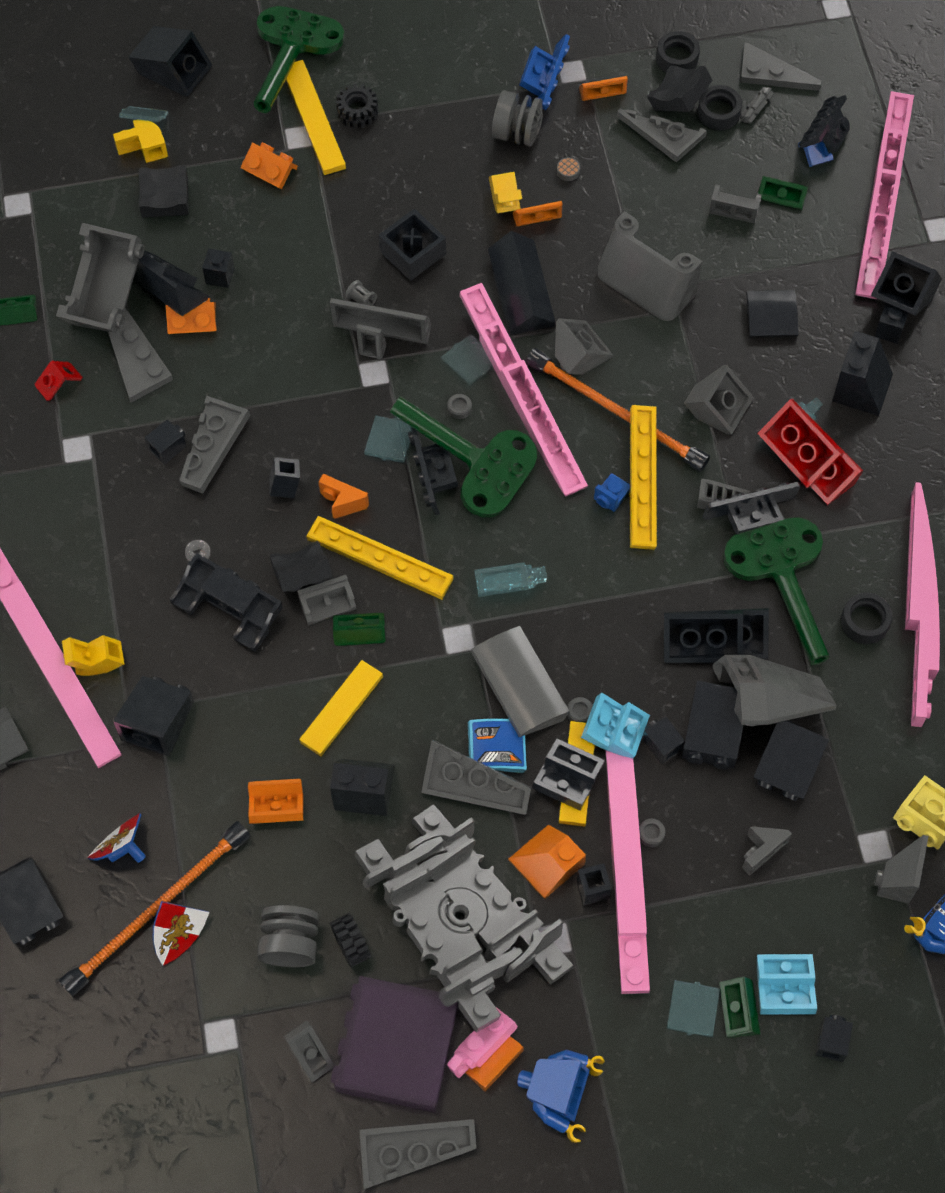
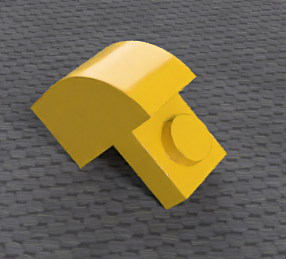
[113,119,168,163]
[489,172,522,213]
[62,635,124,676]

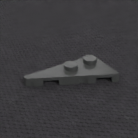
[740,43,821,91]
[617,108,707,162]

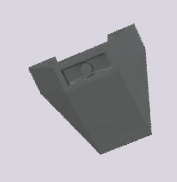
[713,655,836,726]

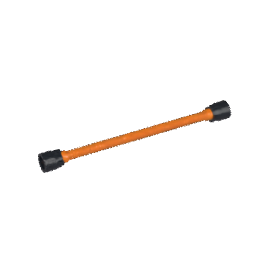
[525,348,711,473]
[58,821,251,997]

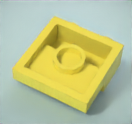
[893,775,945,850]

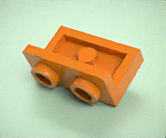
[240,142,298,189]
[166,298,217,334]
[248,779,304,824]

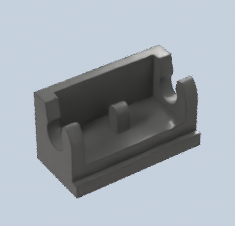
[709,184,762,223]
[297,575,357,626]

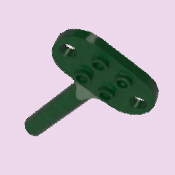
[254,6,344,113]
[390,396,537,518]
[723,517,830,665]

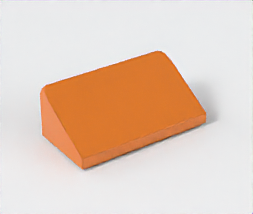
[579,76,628,101]
[513,201,563,226]
[465,1036,524,1092]

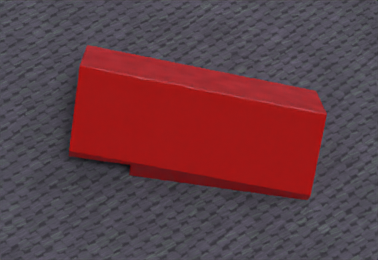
[758,399,863,505]

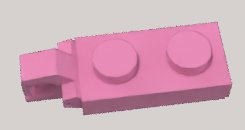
[447,1007,518,1078]

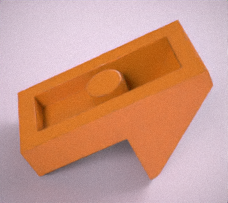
[319,474,369,519]

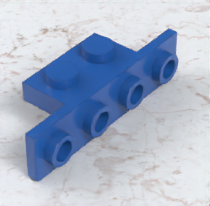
[519,34,570,110]

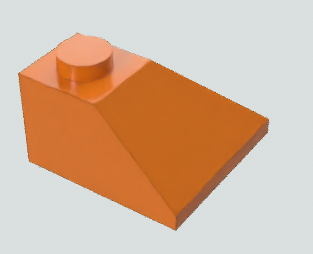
[508,825,586,899]

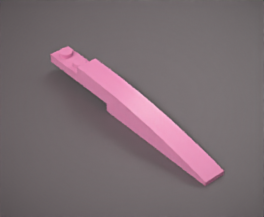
[855,91,914,300]
[460,283,588,497]
[905,482,940,727]
[0,549,122,769]
[605,750,650,994]

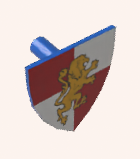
[87,813,146,863]
[153,901,209,966]

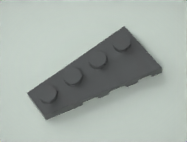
[108,308,173,403]
[179,396,250,493]
[360,1119,477,1189]

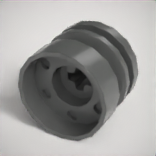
[492,90,543,147]
[257,905,319,968]

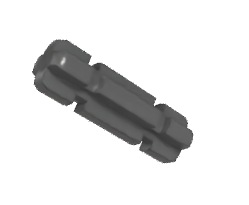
[740,87,773,124]

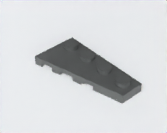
[421,740,532,815]

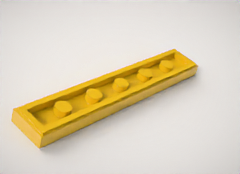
[286,60,346,175]
[630,405,657,550]
[306,516,453,600]

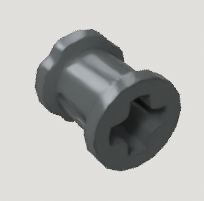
[345,280,377,305]

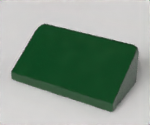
[758,176,808,210]
[0,295,37,326]
[333,613,385,646]
[719,976,760,1038]

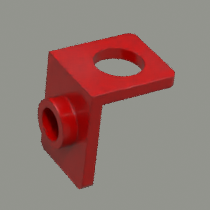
[35,361,83,401]

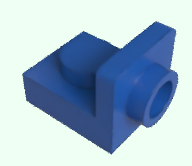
[798,140,833,167]
[594,473,630,512]

